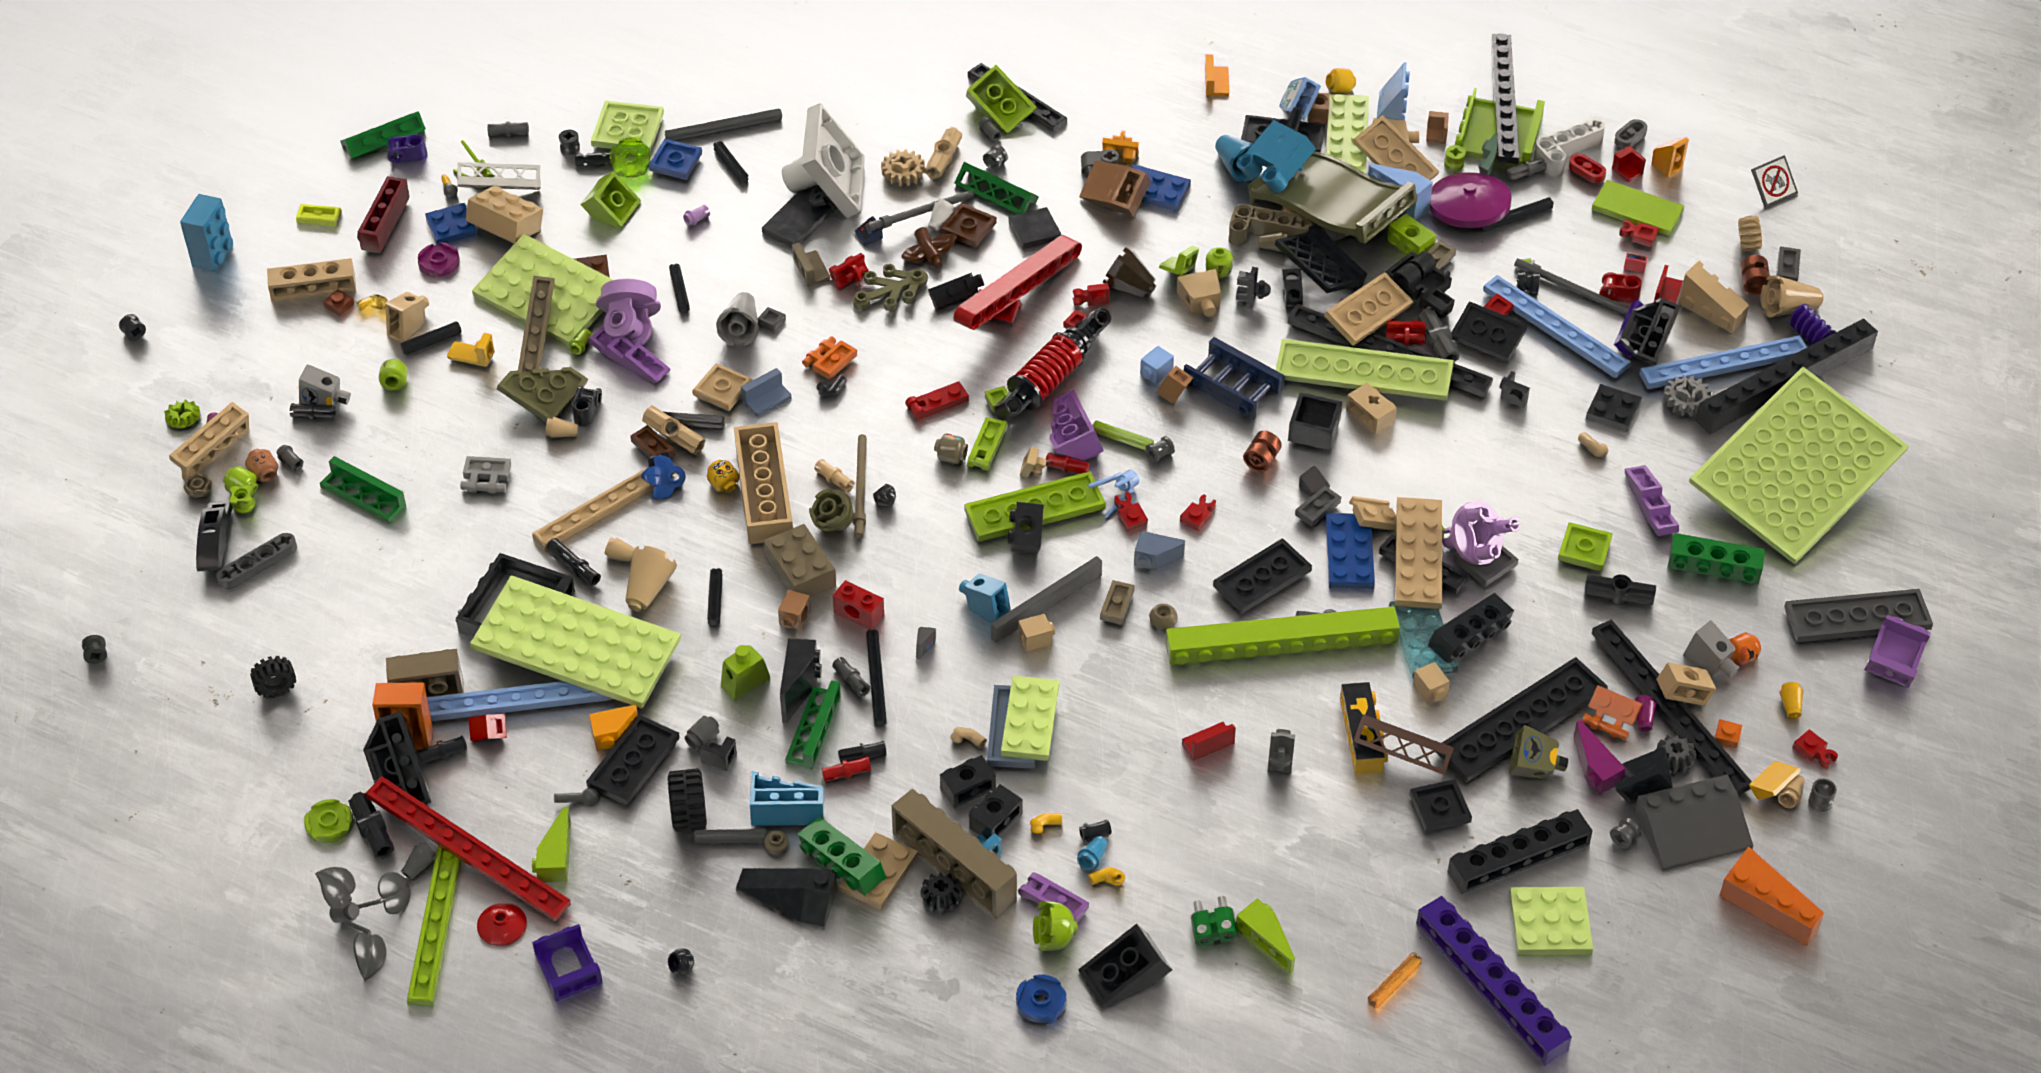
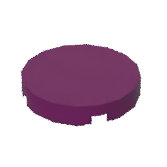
[417,243,460,277]

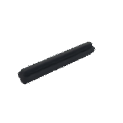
[1480,197,1554,232]

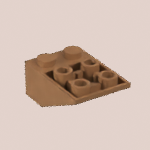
[1079,160,1151,218]

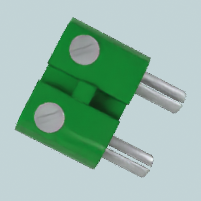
[1191,896,1238,946]

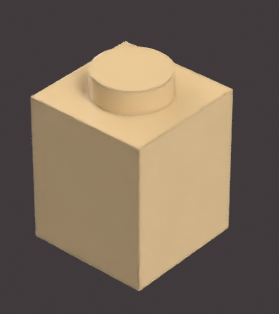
[1018,613,1055,652]
[1413,662,1450,704]

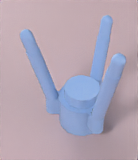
[1088,469,1139,519]

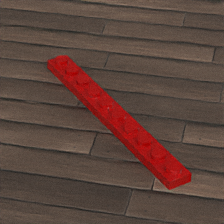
[366,776,571,922]

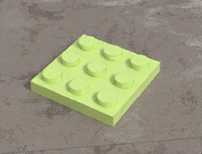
[590,100,664,153]
[1509,887,1593,955]

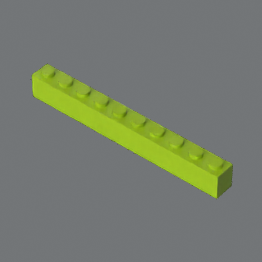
[1165,606,1400,665]

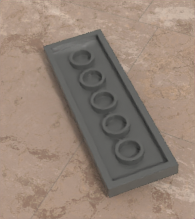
[1784,589,1933,642]

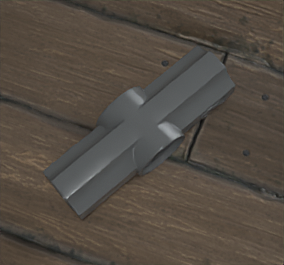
[1417,308,1460,363]

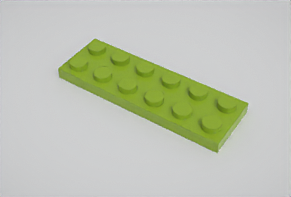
[964,471,1106,542]

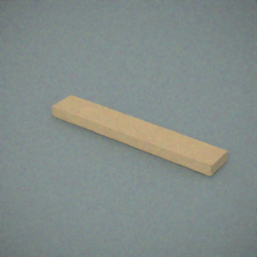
[532,470,654,551]

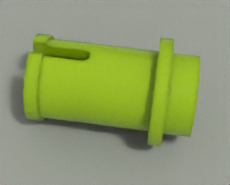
[569,328,592,355]

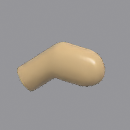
[1578,432,1609,458]

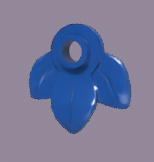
[641,455,686,499]

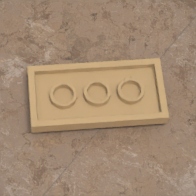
[1353,115,1439,181]
[1324,272,1413,346]

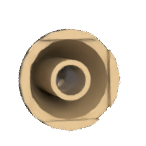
[1761,275,1824,318]
[625,546,677,612]

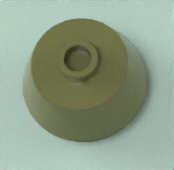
[809,488,854,532]

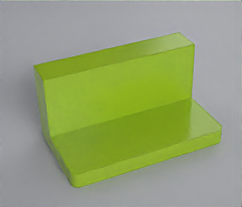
[1159,246,1200,276]

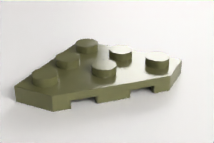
[496,367,588,423]

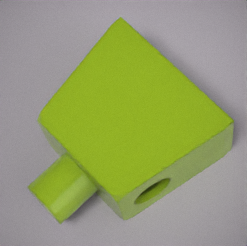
[721,645,770,701]

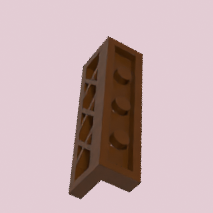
[1353,714,1454,775]

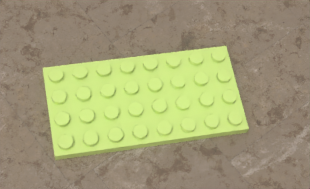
[470,575,681,709]

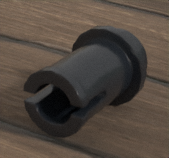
[1079,819,1112,842]

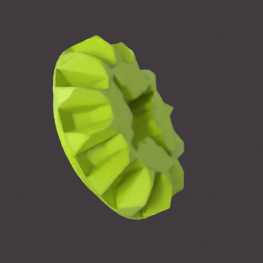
[164,399,200,428]

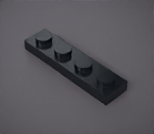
[1379,534,1469,595]

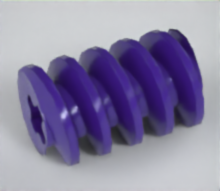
[1789,304,1836,345]

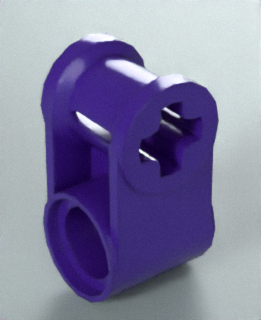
[387,134,428,163]

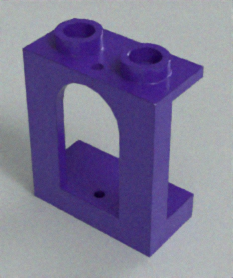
[532,924,603,1002]

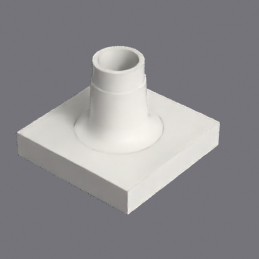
[781,103,865,218]

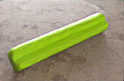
[1092,420,1154,451]

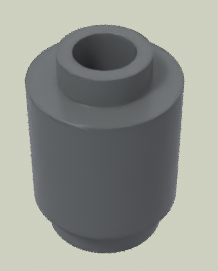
[684,716,719,750]

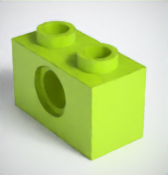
[1387,214,1436,255]

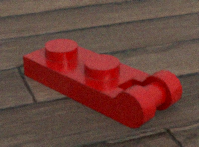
[905,381,969,420]

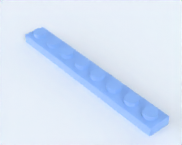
[1483,275,1630,379]
[1640,336,1807,389]
[427,681,612,721]

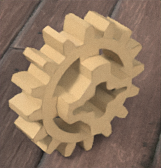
[881,149,925,186]

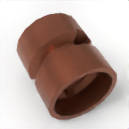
[1740,255,1770,295]
[1243,430,1282,472]

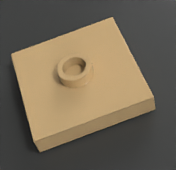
[692,363,752,411]

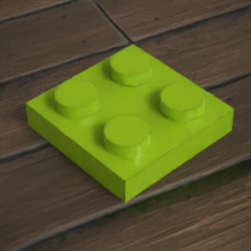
[1557,522,1613,572]

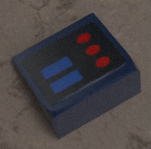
[855,216,883,245]

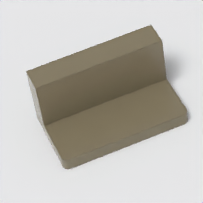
[792,242,830,287]

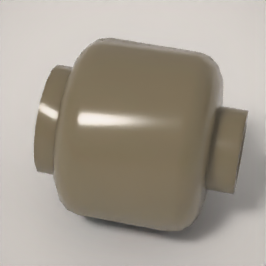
[934,433,968,465]

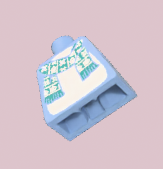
[1279,77,1321,120]

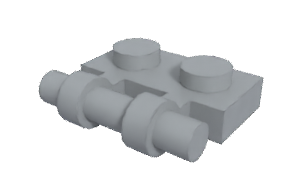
[460,456,511,494]

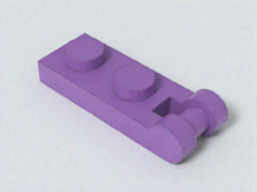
[1018,872,1089,922]

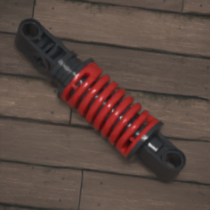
[994,307,1112,421]

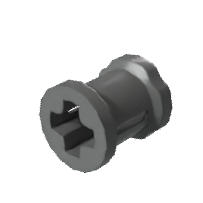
[1146,436,1175,463]

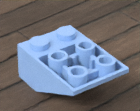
[1376,62,1410,121]
[1368,164,1433,221]

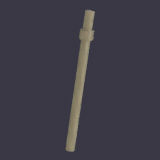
[852,434,867,539]

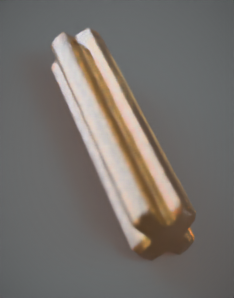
[1367,952,1422,1008]

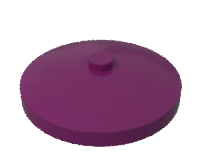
[1429,172,1512,228]

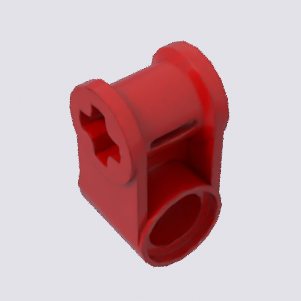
[1599,272,1642,303]

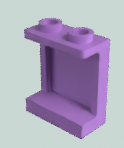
[1864,615,1931,688]

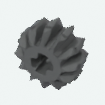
[1655,735,1696,776]

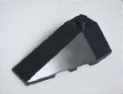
[736,868,837,930]

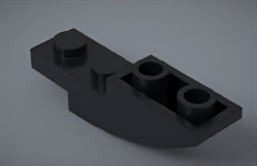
[196,501,233,572]

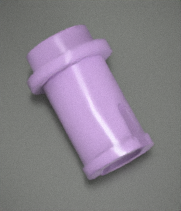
[683,204,711,226]

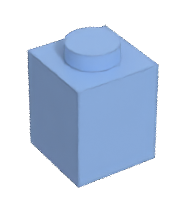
[1140,346,1174,384]

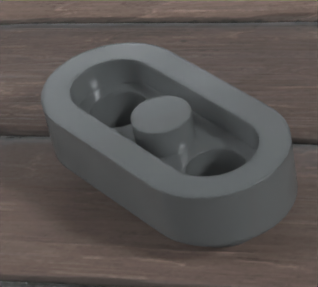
[1614,119,1648,149]

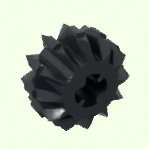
[920,871,962,914]

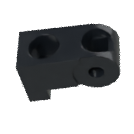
[1281,269,1303,307]

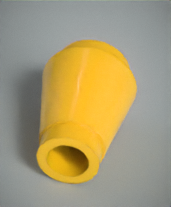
[1779,682,1803,719]

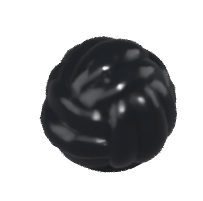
[873,483,896,507]
[668,948,694,975]

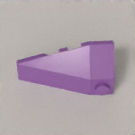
[1050,389,1104,460]

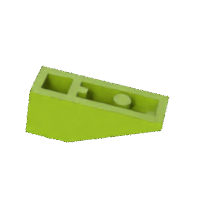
[532,807,571,882]
[1236,898,1295,974]

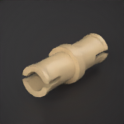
[814,459,855,493]

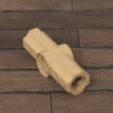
[924,126,962,180]
[642,405,706,456]

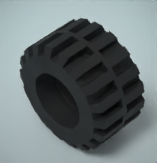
[667,768,707,832]

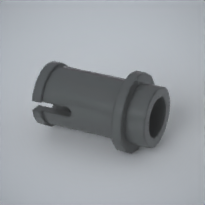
[978,117,1002,142]
[276,445,304,471]

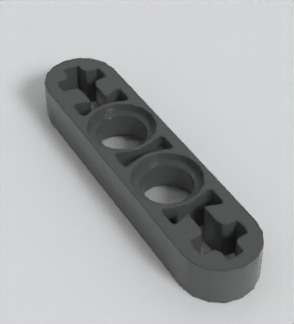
[216,533,297,589]

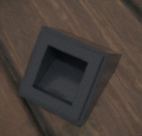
[1299,466,1330,496]

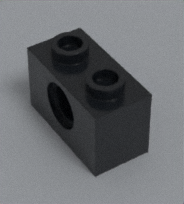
[1008,502,1044,554]
[940,755,996,808]
[969,784,1023,839]

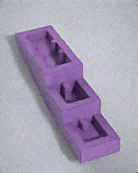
[588,325,671,383]
[1624,465,1679,536]

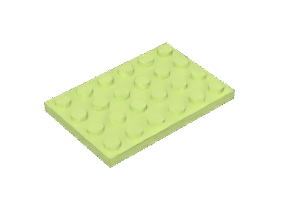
[471,234,613,346]

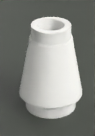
[928,199,954,231]

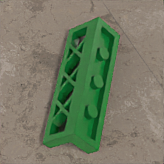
[339,111,426,159]
[954,161,1039,214]
[319,456,406,523]
[785,680,841,770]

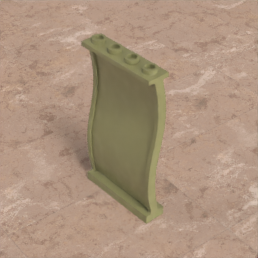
[1248,152,1417,244]

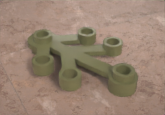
[853,264,928,311]

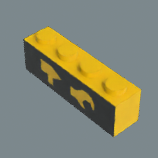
[1340,682,1388,774]

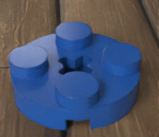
[1016,974,1067,1024]

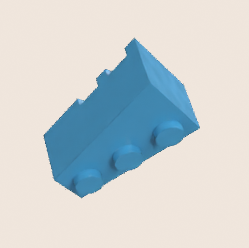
[750,771,825,826]

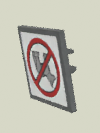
[1751,155,1798,208]

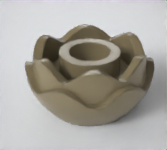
[183,473,212,498]
[1149,604,1178,630]

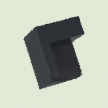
[699,737,737,771]

